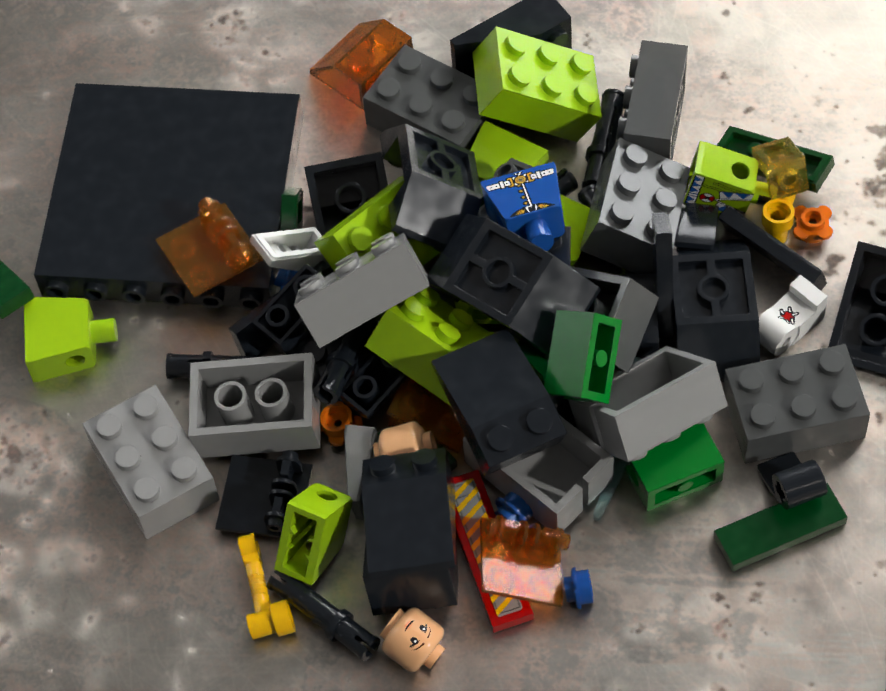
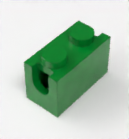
[544,310,622,404]
[626,423,725,512]

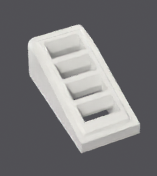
[249,227,329,271]

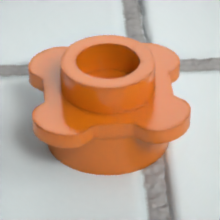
[793,205,833,243]
[320,401,363,447]

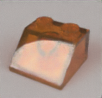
[309,19,413,111]

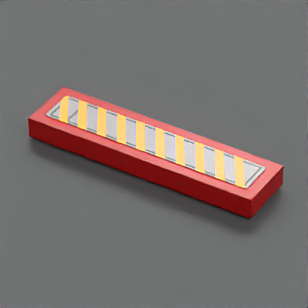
[453,470,534,633]

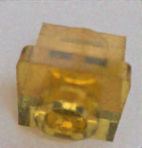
[751,137,809,199]

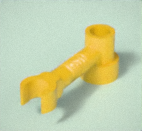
[761,183,798,243]
[237,533,296,640]

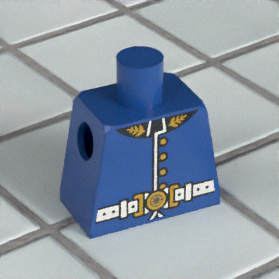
[480,162,566,251]

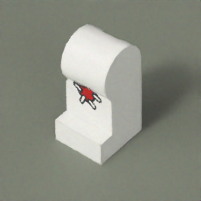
[759,275,828,356]

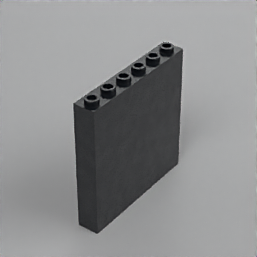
[34,83,303,310]

